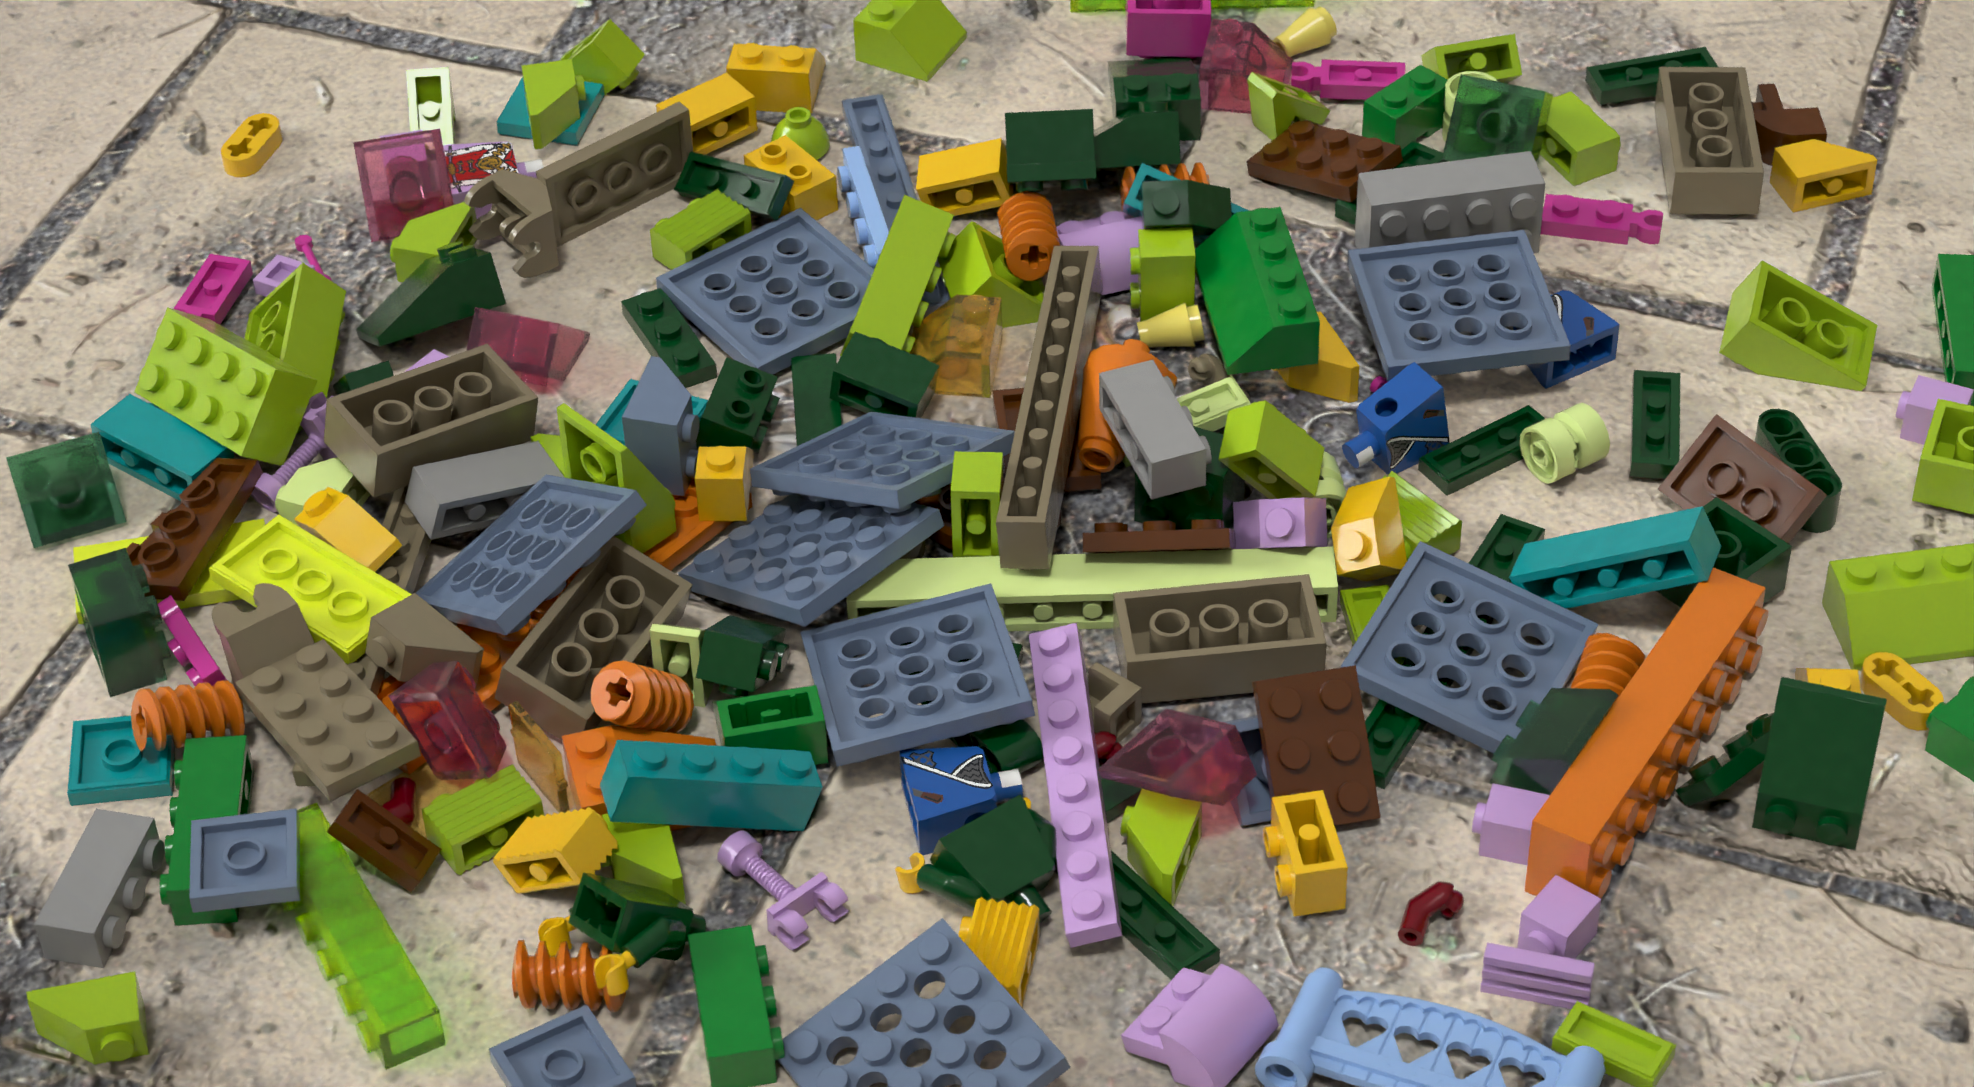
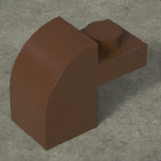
[1752,83,1827,166]

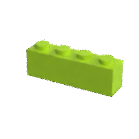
[840,195,955,356]

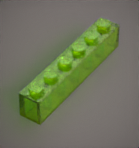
[282,802,446,1070]

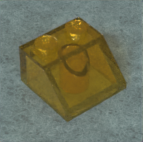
[910,295,1003,398]

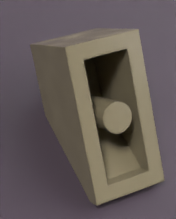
[365,593,484,689]

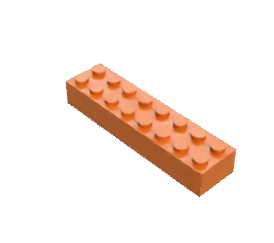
[1524,567,1768,899]

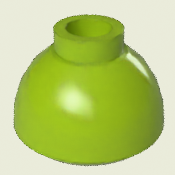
[771,107,830,160]

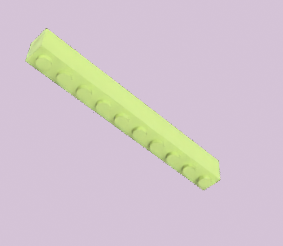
[847,546,1338,633]

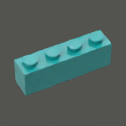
[1509,506,1721,609]
[600,740,823,831]

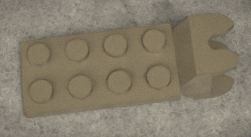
[464,102,693,278]
[212,583,421,802]

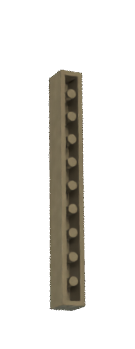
[996,246,1102,570]

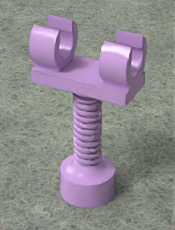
[251,392,337,513]
[717,830,849,950]

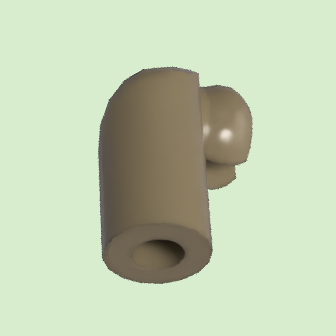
[1188,354,1249,400]

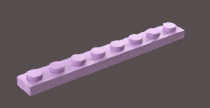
[1029,623,1122,948]

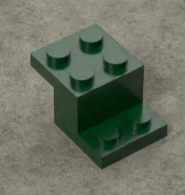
[1005,109,1096,193]

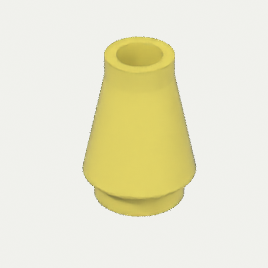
[1273,7,1337,60]
[1137,303,1205,347]

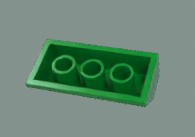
[1195,207,1320,375]

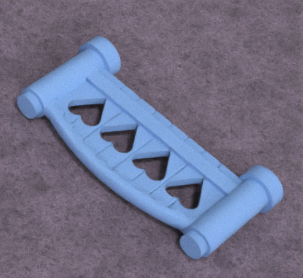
[1255,967,1605,1087]

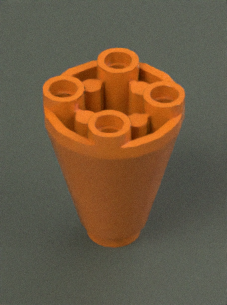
[1078,339,1178,472]

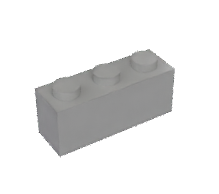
[1099,360,1212,499]
[405,441,565,539]
[35,809,165,968]

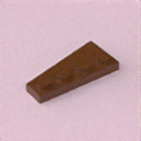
[94,458,263,601]

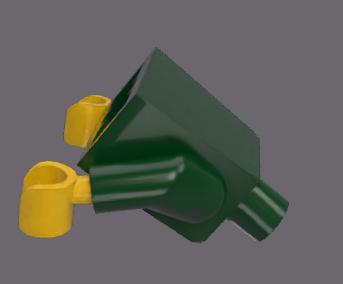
[895,795,1057,923]
[538,872,706,996]

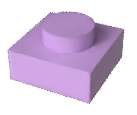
[253,254,315,297]

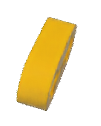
[221,113,283,178]
[1860,652,1944,731]

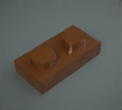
[326,789,442,893]

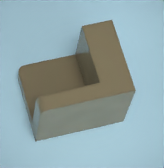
[1088,662,1142,742]

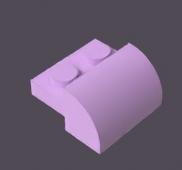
[1056,211,1142,296]
[1121,964,1279,1087]

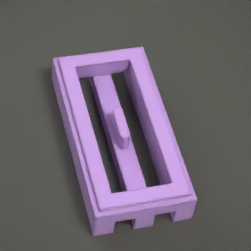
[1480,943,1595,1009]

